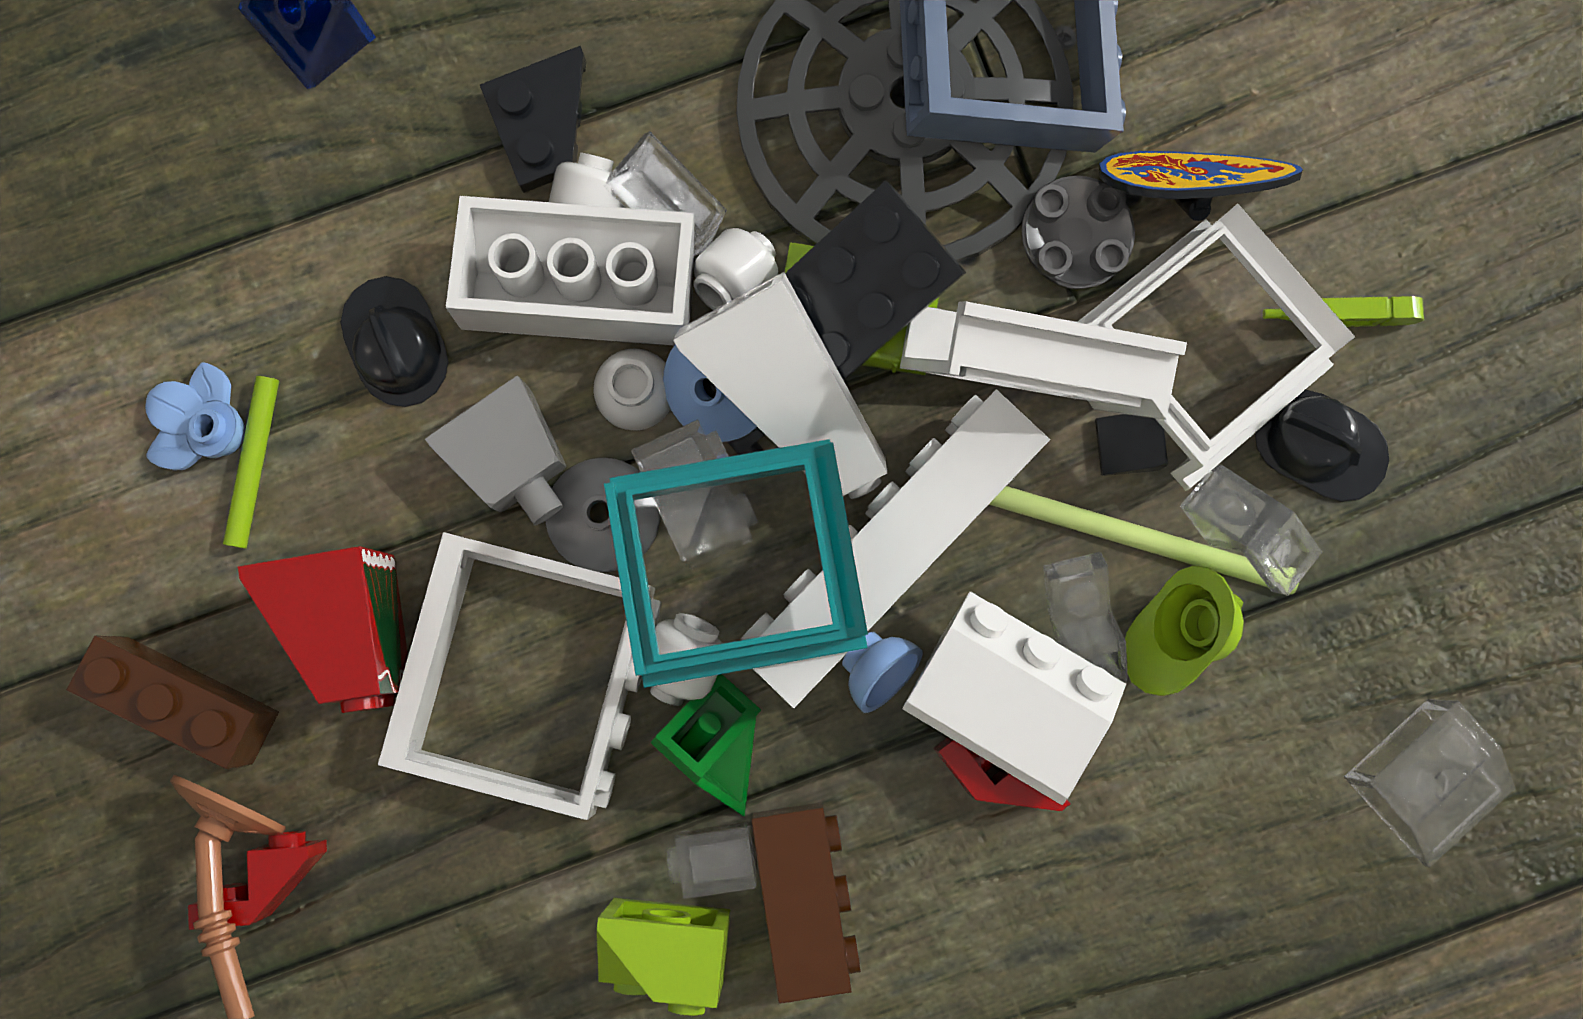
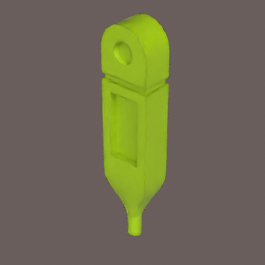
[1263,296,1424,327]

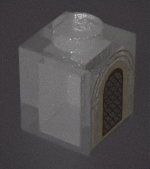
[667,821,758,899]

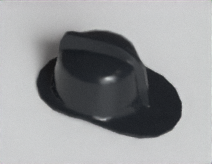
[340,276,449,407]
[1254,389,1389,501]

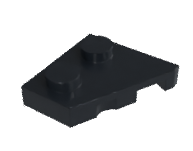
[480,46,587,193]

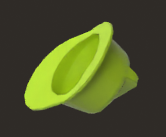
[1122,566,1244,696]

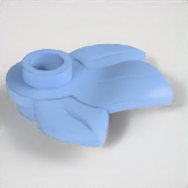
[145,362,245,470]

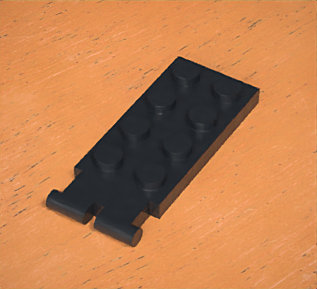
[703,181,966,455]

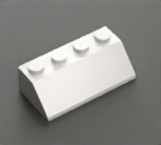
[446,196,695,346]

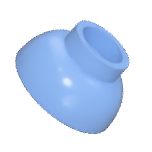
[842,632,923,713]

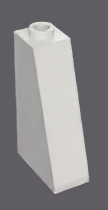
[673,272,887,499]

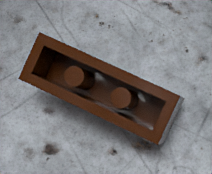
[66,635,279,769]
[751,802,861,1004]

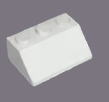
[902,592,1126,805]

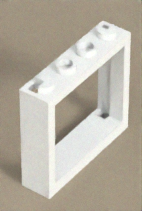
[378,532,661,820]

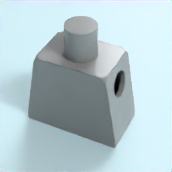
[425,375,566,525]

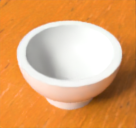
[594,349,671,430]

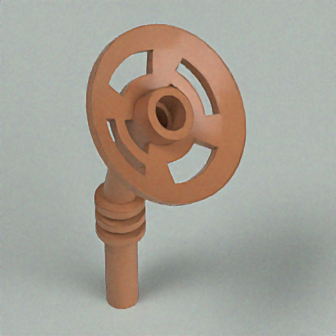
[170,775,286,1019]

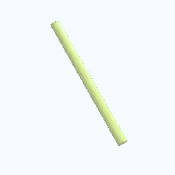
[989,486,1300,594]

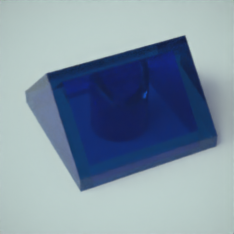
[238,0,376,89]

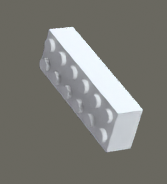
[741,389,1050,708]

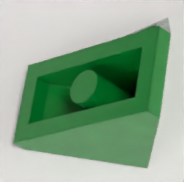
[650,674,761,817]

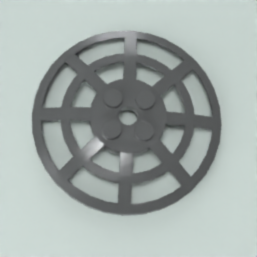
[737,0,1073,263]

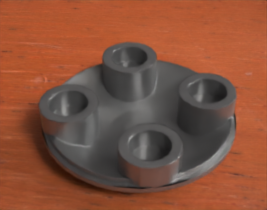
[1022,176,1135,289]

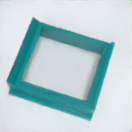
[604,439,868,688]

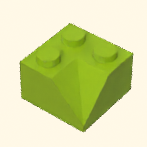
[597,898,731,1016]

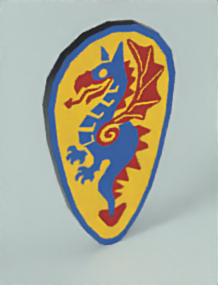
[1099,151,1303,221]

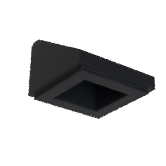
[1095,414,1168,476]

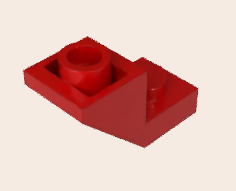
[933,737,1071,811]
[188,831,327,930]

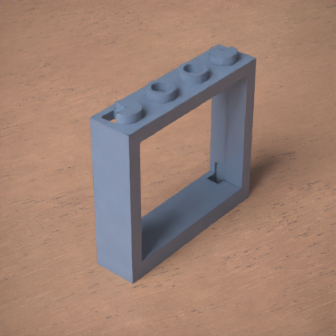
[900,0,1126,153]

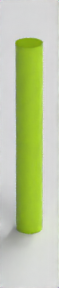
[223,376,279,549]

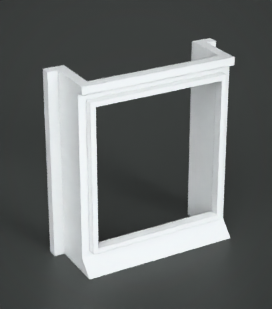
[1078,203,1355,491]
[900,301,1187,420]

